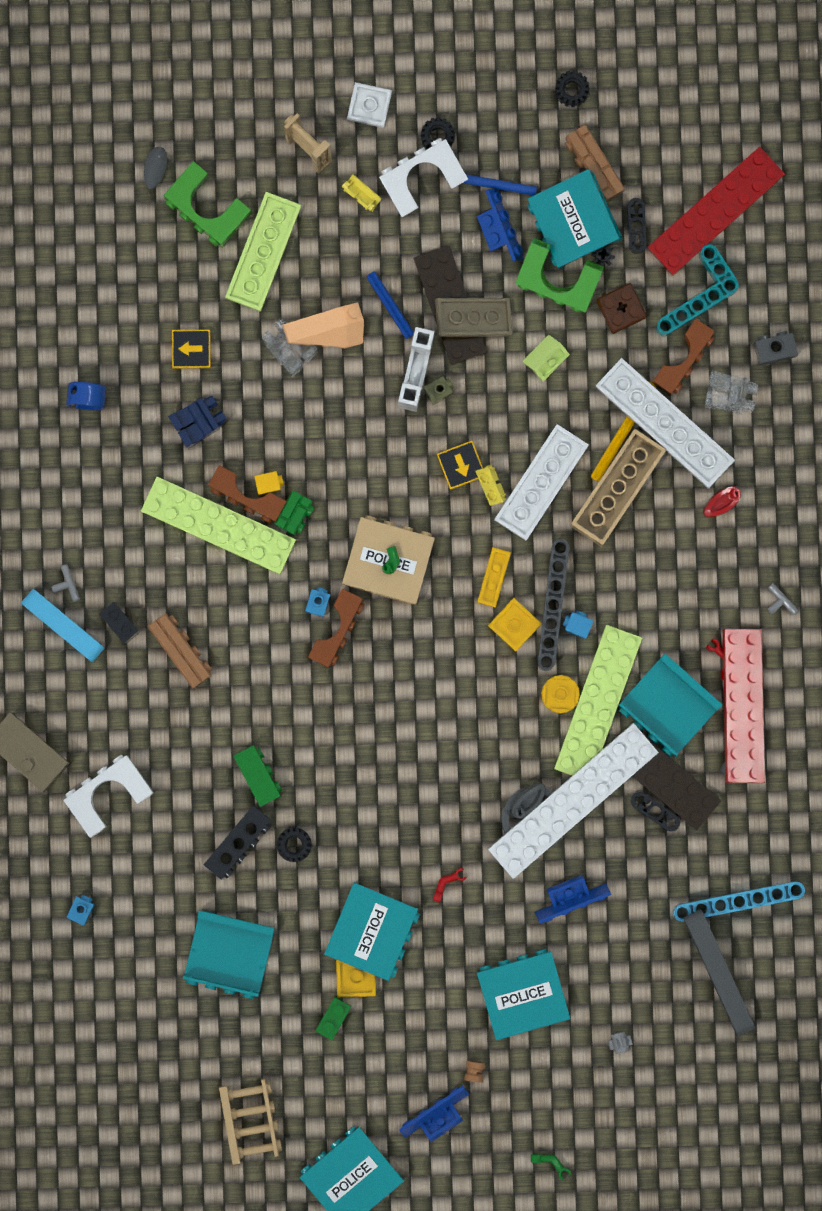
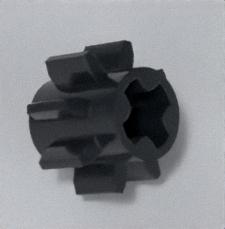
[591,246,615,266]

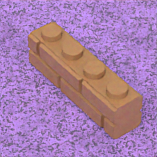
[565,125,625,202]
[148,613,212,689]

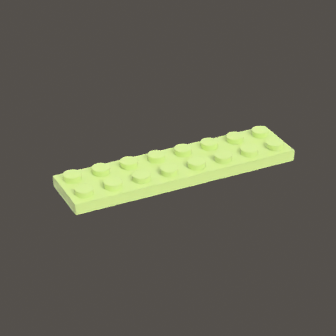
[141,477,296,574]
[554,625,642,776]

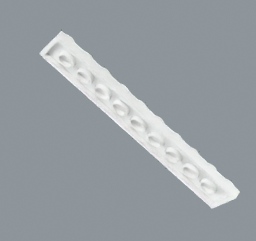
[488,723,659,879]

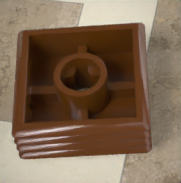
[596,283,647,334]

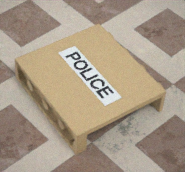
[342,516,435,605]

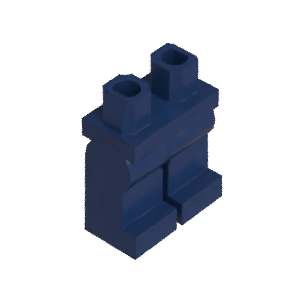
[168,396,227,449]

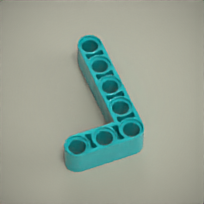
[656,244,739,337]

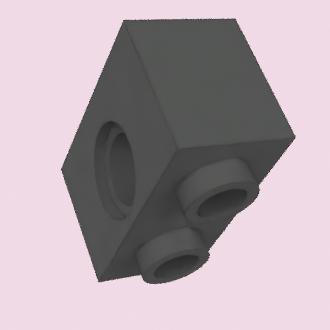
[754,331,798,366]

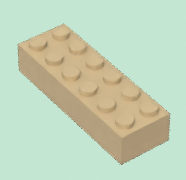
[570,429,666,547]

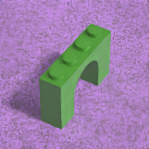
[163,161,252,248]
[515,238,604,313]

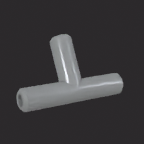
[51,564,80,602]
[767,583,799,615]

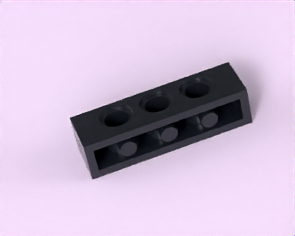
[203,805,271,880]

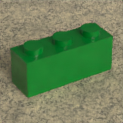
[233,745,282,807]

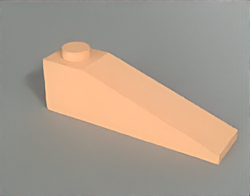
[282,302,364,349]

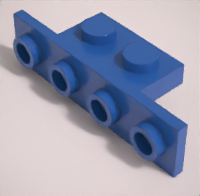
[477,189,524,261]
[535,875,611,923]
[399,1086,470,1142]

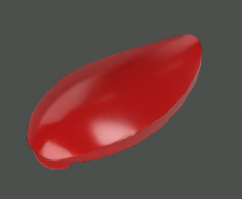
[703,486,741,518]

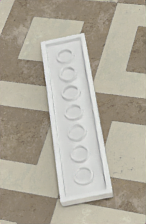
[596,358,735,489]

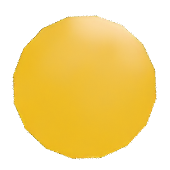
[541,675,580,714]

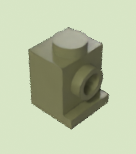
[423,376,454,405]

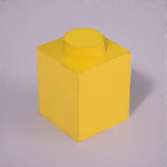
[254,471,284,496]

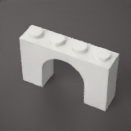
[379,138,468,217]
[398,327,434,412]
[63,755,154,838]

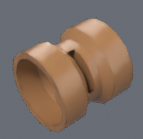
[464,1061,485,1083]

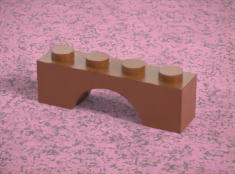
[652,319,715,396]
[208,465,287,524]
[308,589,365,668]

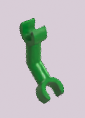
[531,1154,571,1181]

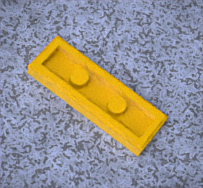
[477,547,511,608]

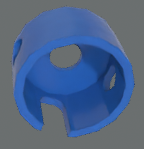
[66,382,106,411]

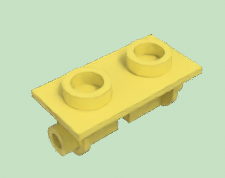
[342,174,382,212]
[475,464,506,506]

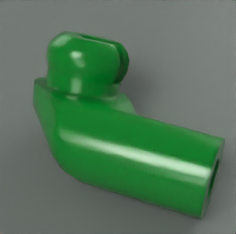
[382,546,400,574]

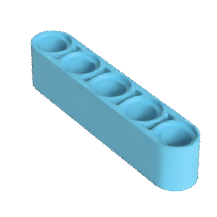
[21,589,105,663]

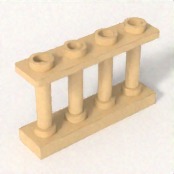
[284,113,332,174]
[219,1078,282,1165]

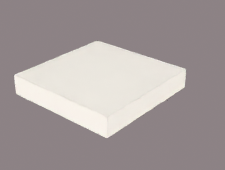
[347,82,392,128]

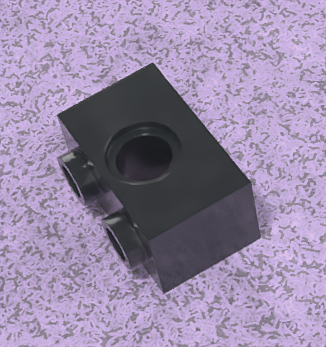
[99,602,140,645]

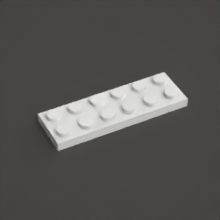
[494,424,589,541]

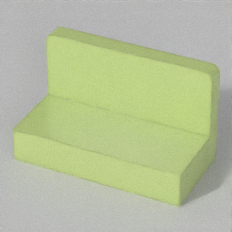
[523,335,570,382]

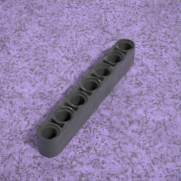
[537,539,569,671]
[683,909,755,1037]

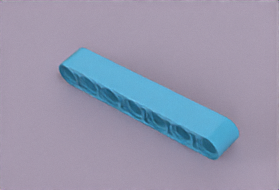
[673,882,805,922]

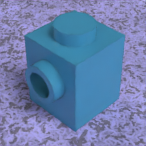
[305,587,331,618]
[563,611,593,640]
[66,894,95,926]

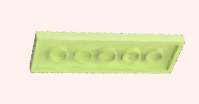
[225,192,302,312]

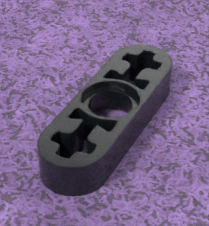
[627,198,646,254]
[630,792,680,831]

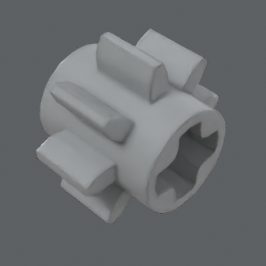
[608,1031,633,1054]

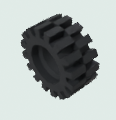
[555,70,590,107]
[421,117,455,150]
[277,828,312,862]

